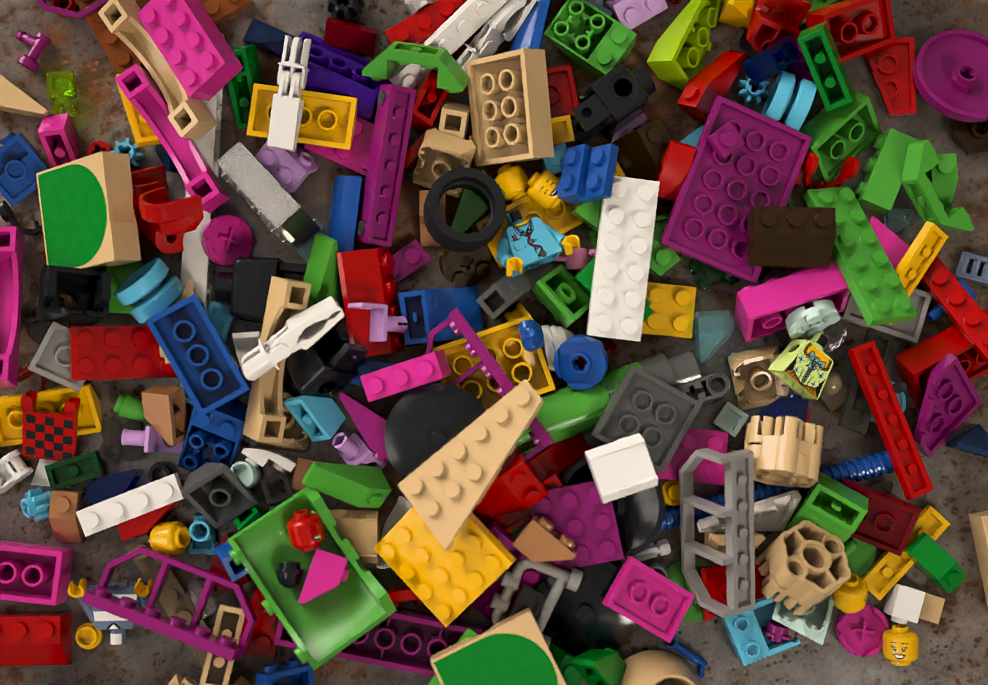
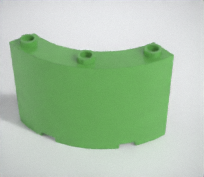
[227,486,397,670]

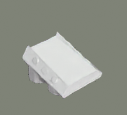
[585,433,658,504]

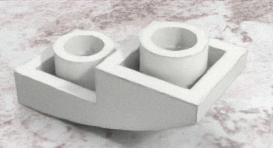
[241,447,297,474]

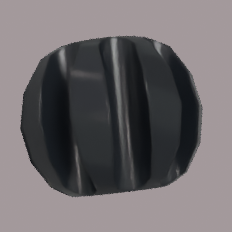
[326,0,365,23]

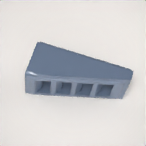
[954,251,988,287]

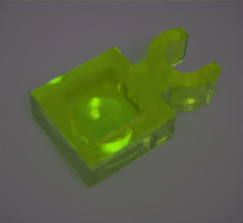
[46,70,77,117]

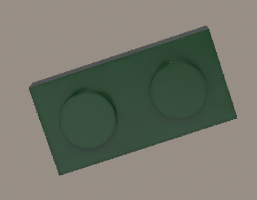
[44,450,105,491]

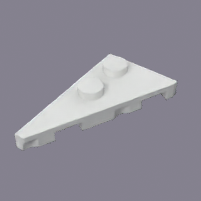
[696,490,802,532]

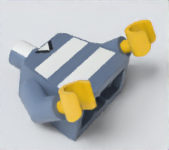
[67,578,154,645]

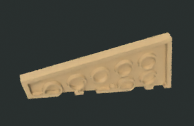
[398,379,544,551]

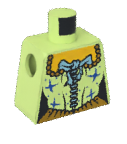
[768,333,833,400]

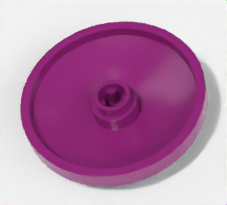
[913,29,988,122]

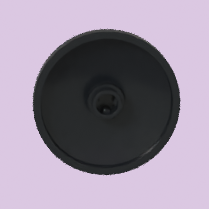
[384,383,487,479]
[562,458,665,559]
[534,561,638,656]

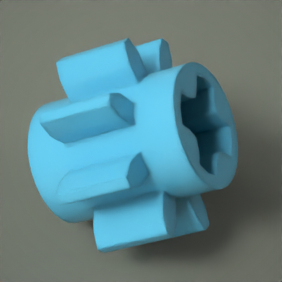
[737,72,770,105]
[110,138,146,169]
[21,487,51,522]

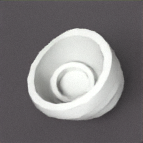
[541,325,575,371]

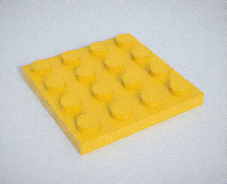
[373,507,516,627]

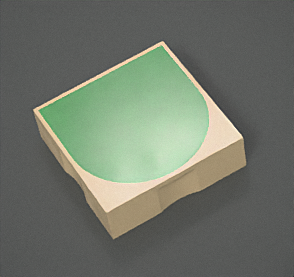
[36,151,141,270]
[430,607,567,685]

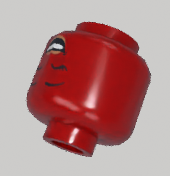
[286,509,325,552]

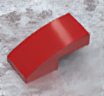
[656,140,696,201]

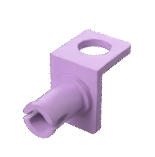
[348,303,408,342]
[121,426,185,453]
[332,432,386,470]

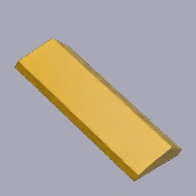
[246,83,358,150]
[0,383,104,447]

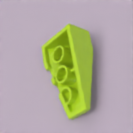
[647,0,722,90]

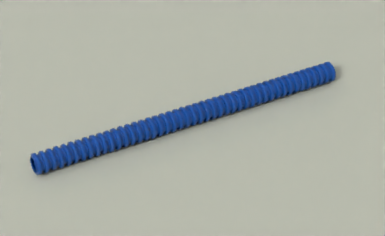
[659,451,895,532]

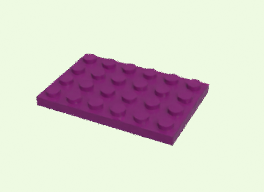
[659,95,812,284]

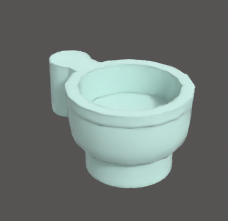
[230,461,262,489]

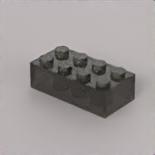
[216,141,321,250]

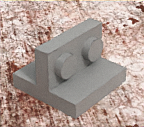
[28,321,85,393]

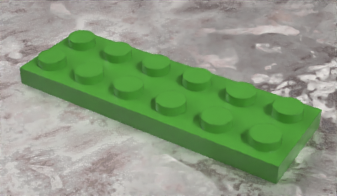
[803,186,918,326]

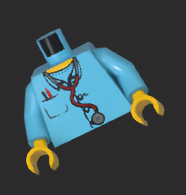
[496,210,580,277]

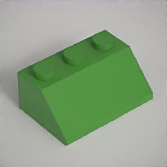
[799,90,882,183]

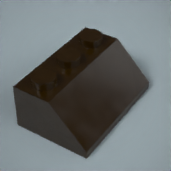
[609,117,672,207]
[747,206,836,268]

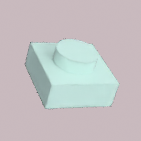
[711,401,749,438]

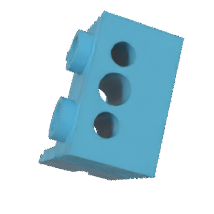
[720,591,801,667]

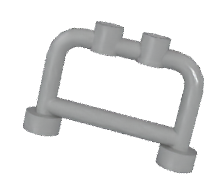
[490,558,583,648]

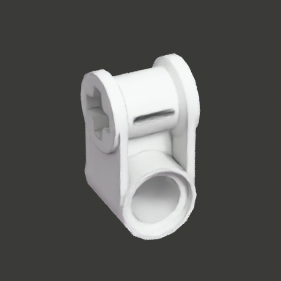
[0,449,34,494]

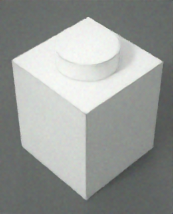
[883,583,926,625]

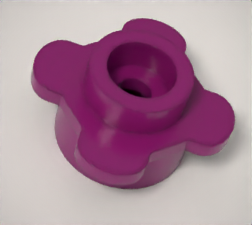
[762,620,791,643]

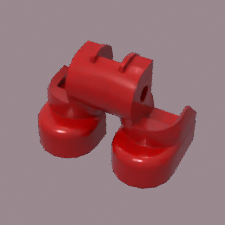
[131,164,204,254]

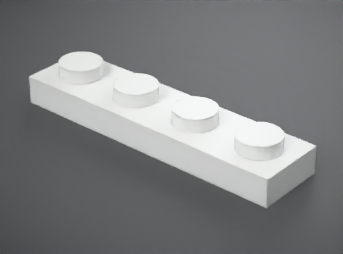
[76,473,185,537]

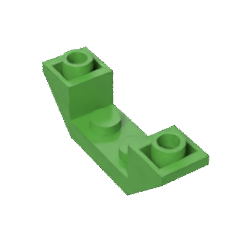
[362,41,470,93]
[901,139,975,232]

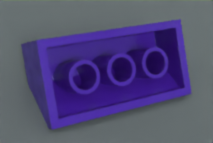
[277,31,391,120]

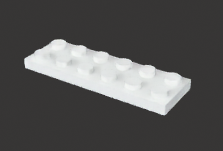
[586,176,660,342]

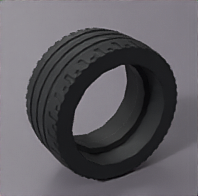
[423,167,506,253]

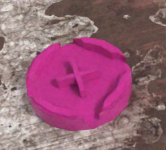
[201,214,254,267]
[835,604,889,657]

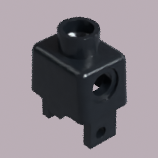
[571,64,656,145]
[215,257,307,323]
[36,265,112,325]
[283,308,368,398]

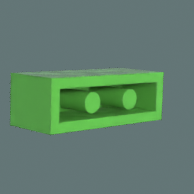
[854,128,919,215]

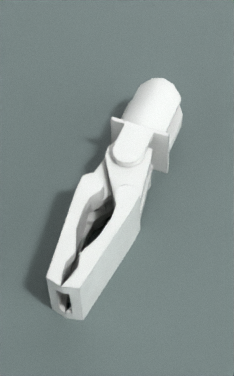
[456,0,537,74]
[267,35,311,152]
[239,296,344,381]

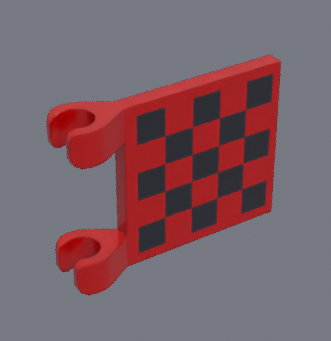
[21,390,80,461]

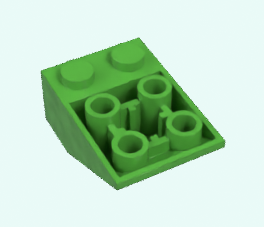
[543,0,637,80]
[781,472,869,544]

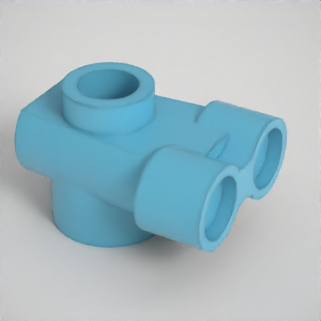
[188,512,220,555]

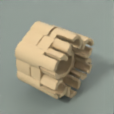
[744,416,824,488]
[756,520,851,615]

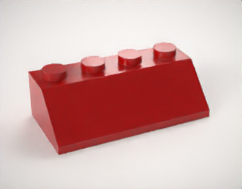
[384,0,484,59]
[336,248,405,357]
[895,308,988,409]
[0,611,72,666]

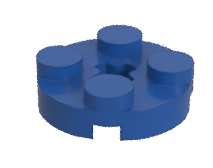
[554,335,608,390]

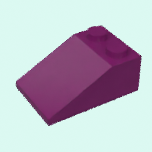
[339,392,389,464]

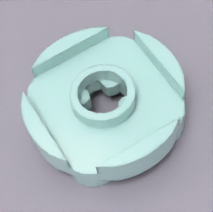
[785,300,841,339]

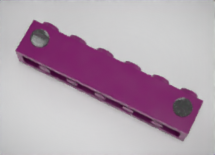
[356,84,416,247]

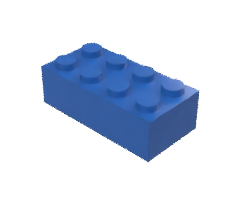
[145,294,251,417]

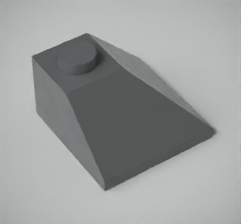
[181,462,259,529]

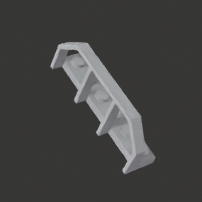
[679,448,755,618]

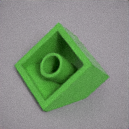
[532,264,590,329]

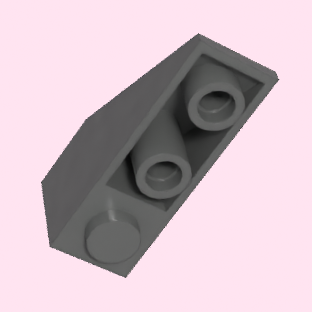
[476,263,555,320]

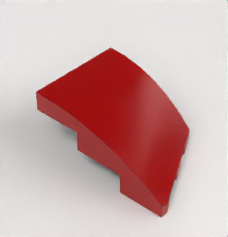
[746,0,812,79]

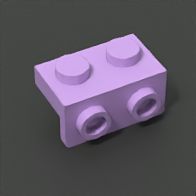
[605,0,668,30]
[255,140,319,193]

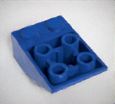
[398,285,483,347]
[177,399,248,472]

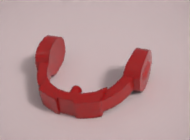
[801,153,860,190]

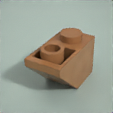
[512,515,577,563]

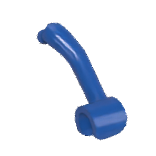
[663,634,708,678]

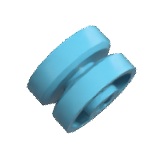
[761,70,817,131]
[114,257,185,324]

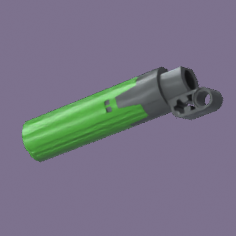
[516,351,731,454]

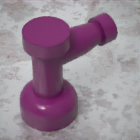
[16,30,52,73]

